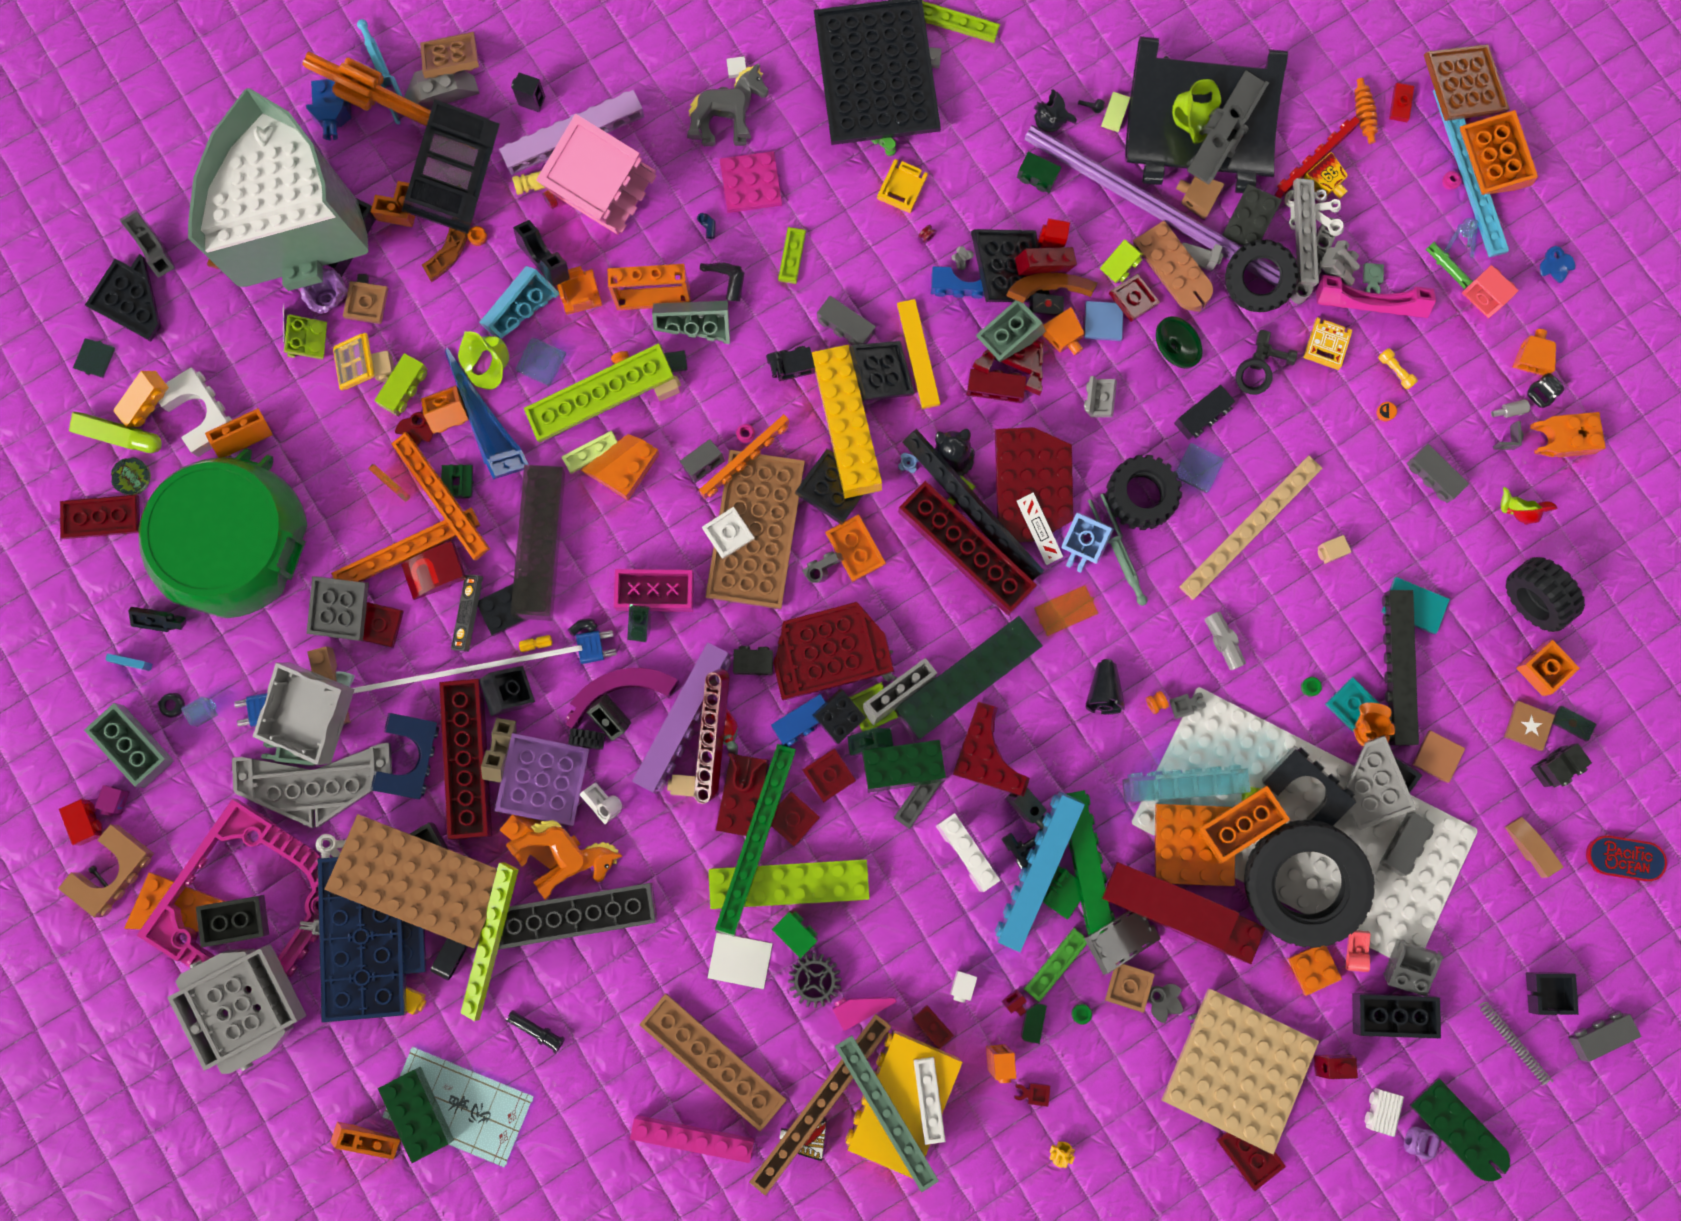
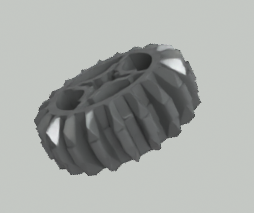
[788,953,842,1008]

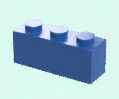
[771,694,825,746]

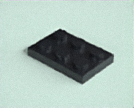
[478,577,545,636]

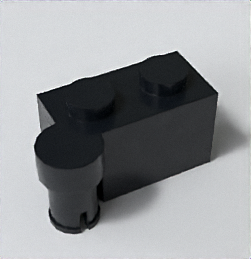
[766,346,815,381]

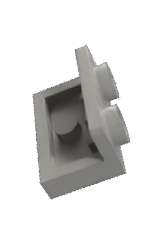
[1084,376,1117,417]

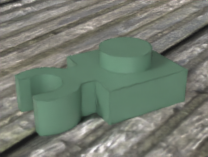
[1362,263,1384,294]

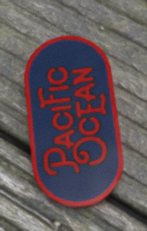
[1586,836,1667,881]

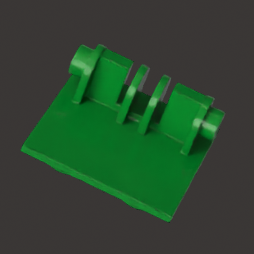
[1043,866,1082,920]

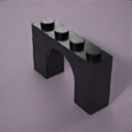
[1262,745,1356,826]

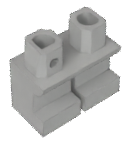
[1319,240,1360,286]

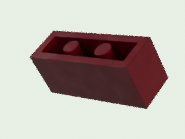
[1015,247,1077,276]
[966,368,1027,403]

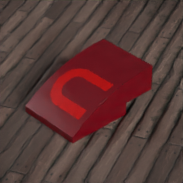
[401,541,466,600]

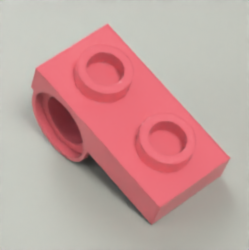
[1345,930,1370,972]

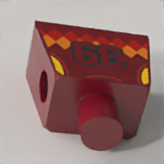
[1314,1054,1358,1079]

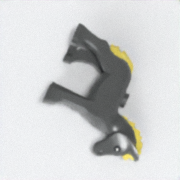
[687,63,769,146]

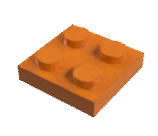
[1287,945,1342,996]

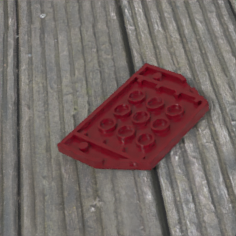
[995,427,1073,542]
[773,602,895,701]

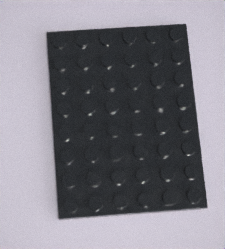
[814,0,941,145]

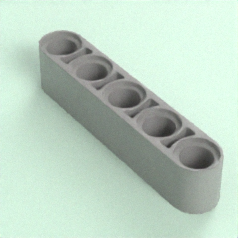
[1290,218,1339,304]

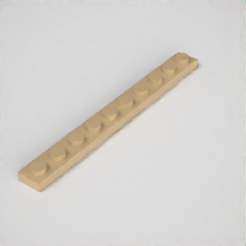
[1179,456,1322,600]

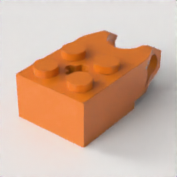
[1530,412,1606,458]

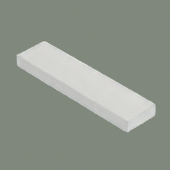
[913,1057,946,1145]

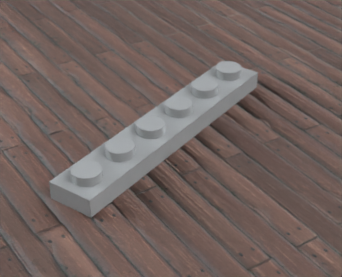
[1293,178,1319,286]

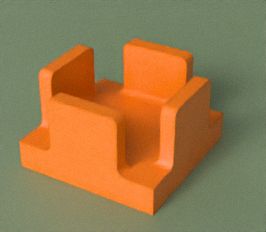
[557,266,602,315]

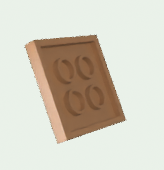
[420,32,479,78]

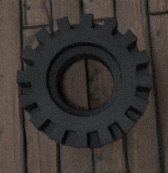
[568,728,606,750]

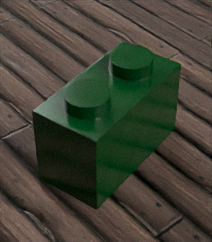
[1017,151,1061,193]

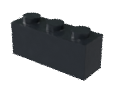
[1174,385,1235,440]

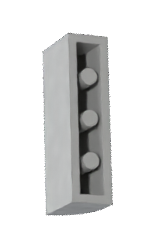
[863,658,937,726]

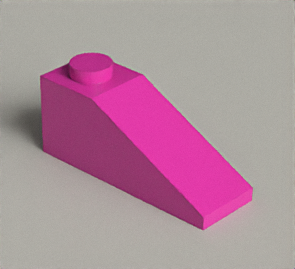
[832,997,897,1031]

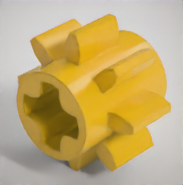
[1049,1141,1075,1168]

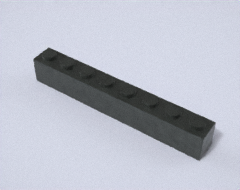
[1382,590,1419,746]

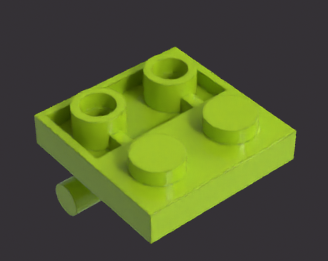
[284,314,327,360]

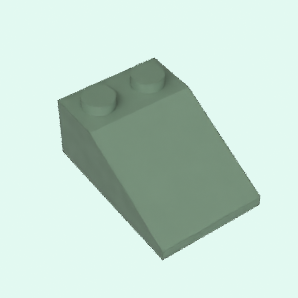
[976,300,1046,362]

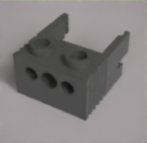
[1383,940,1443,997]

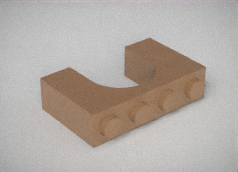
[58,824,154,918]

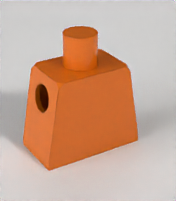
[1042,307,1084,356]
[1512,329,1556,376]

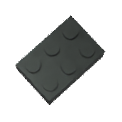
[196,895,270,948]

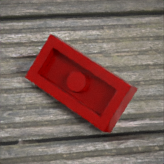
[1389,83,1414,123]

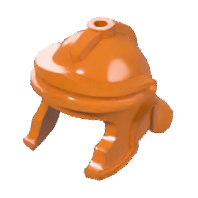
[1353,703,1395,746]

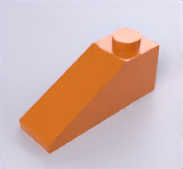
[330,1121,400,1160]

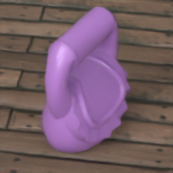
[1404,1126,1440,1160]

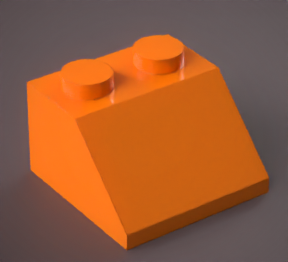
[421,385,469,434]

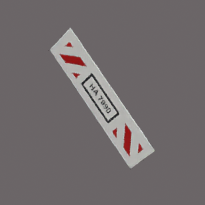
[1017,493,1063,565]

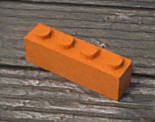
[986,1044,1017,1083]

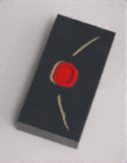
[1029,293,1064,316]

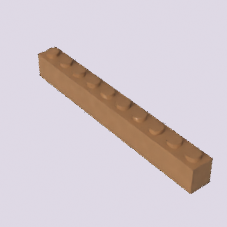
[749,1014,892,1196]

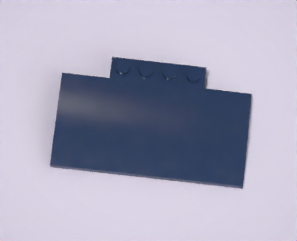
[318,857,426,1023]

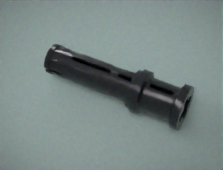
[506,1010,565,1054]

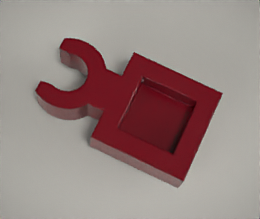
[1014,1083,1050,1107]

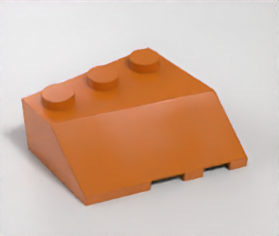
[581,434,659,501]

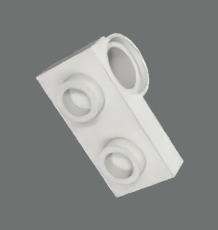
[580,782,622,824]

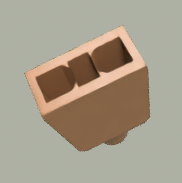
[1176,176,1224,220]

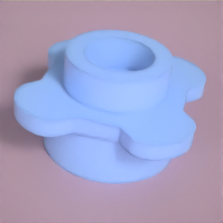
[898,453,919,473]

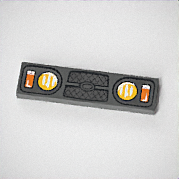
[451,575,483,652]

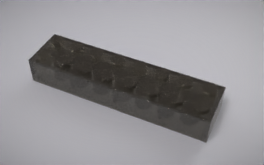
[511,465,565,621]

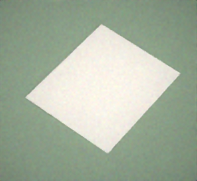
[708,933,772,989]

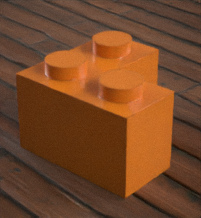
[371,181,415,228]

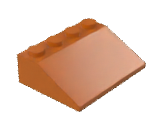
[1459,110,1538,195]

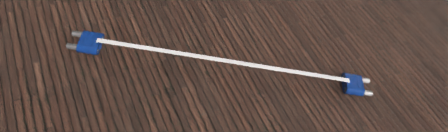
[234,630,617,727]

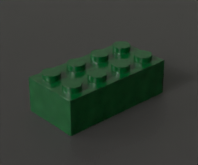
[862,740,946,793]
[378,1066,454,1163]

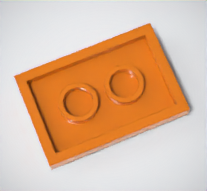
[825,514,886,583]

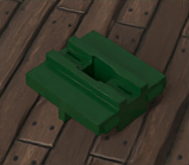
[441,464,474,499]

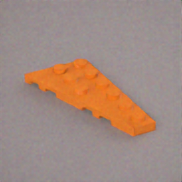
[124,872,225,932]

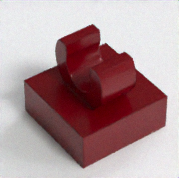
[1002,990,1027,1017]

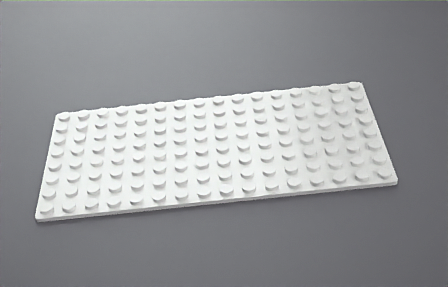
[1132,688,1477,958]

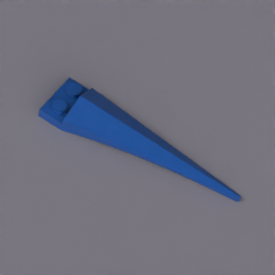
[445,347,529,480]

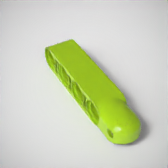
[69,412,162,453]

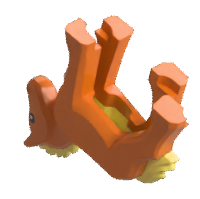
[505,820,622,900]

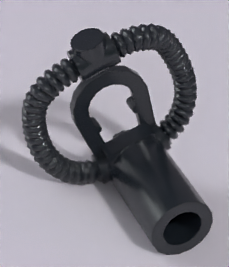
[700,262,745,302]

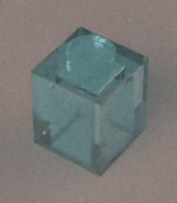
[181,697,218,727]

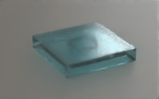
[515,337,566,386]
[1176,443,1224,493]

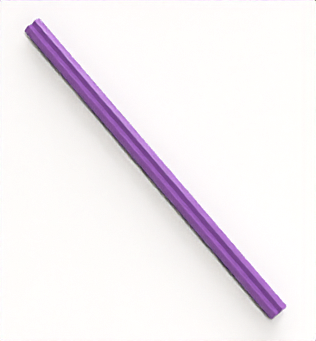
[1024,125,1280,287]

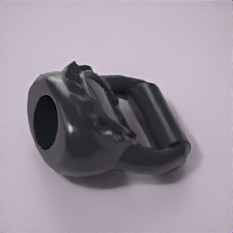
[1527,373,1564,408]

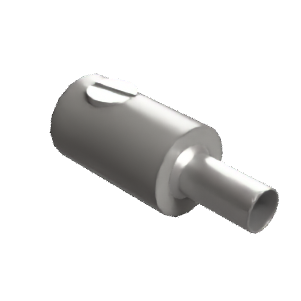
[1491,399,1530,418]

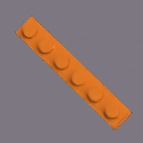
[699,414,789,499]

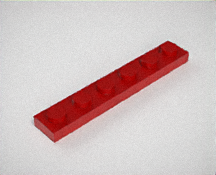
[1274,116,1360,199]

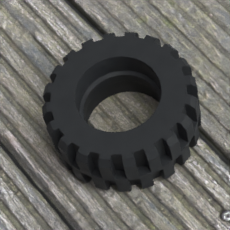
[1225,239,1299,312]
[1105,454,1182,530]
[1505,557,1585,632]

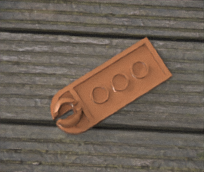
[1133,221,1213,312]

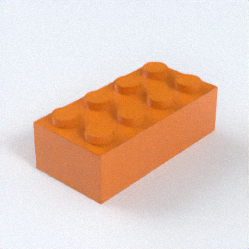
[1197,786,1290,863]

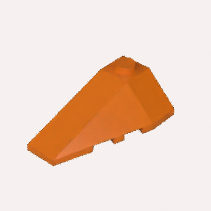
[500,815,558,870]

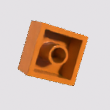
[1516,640,1580,696]

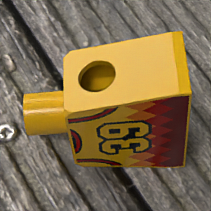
[1303,152,1348,199]

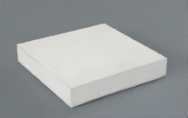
[702,507,755,559]

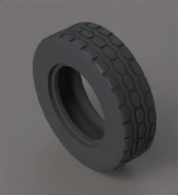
[1244,820,1375,948]

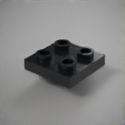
[812,689,866,744]

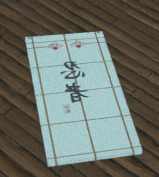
[383,1047,534,1167]

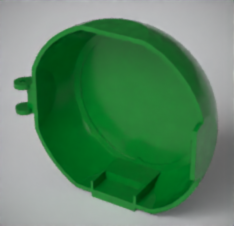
[138,448,307,618]

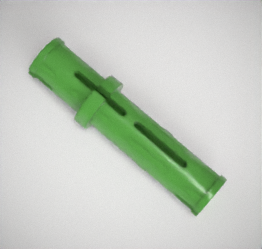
[1425,241,1473,289]

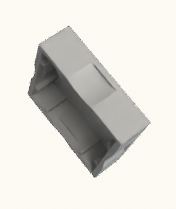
[253,662,355,765]

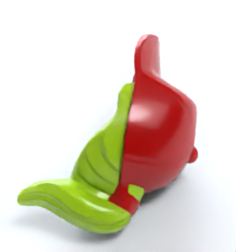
[1500,487,1558,525]

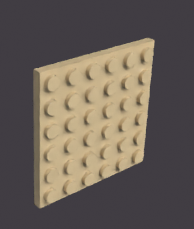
[1161,988,1319,1155]

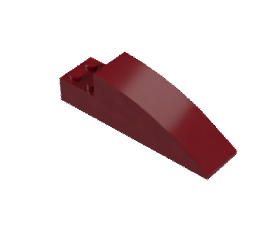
[1102,862,1265,964]

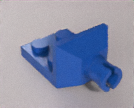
[306,79,352,141]

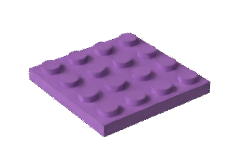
[495,733,589,826]

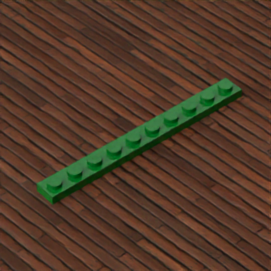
[715,744,796,937]

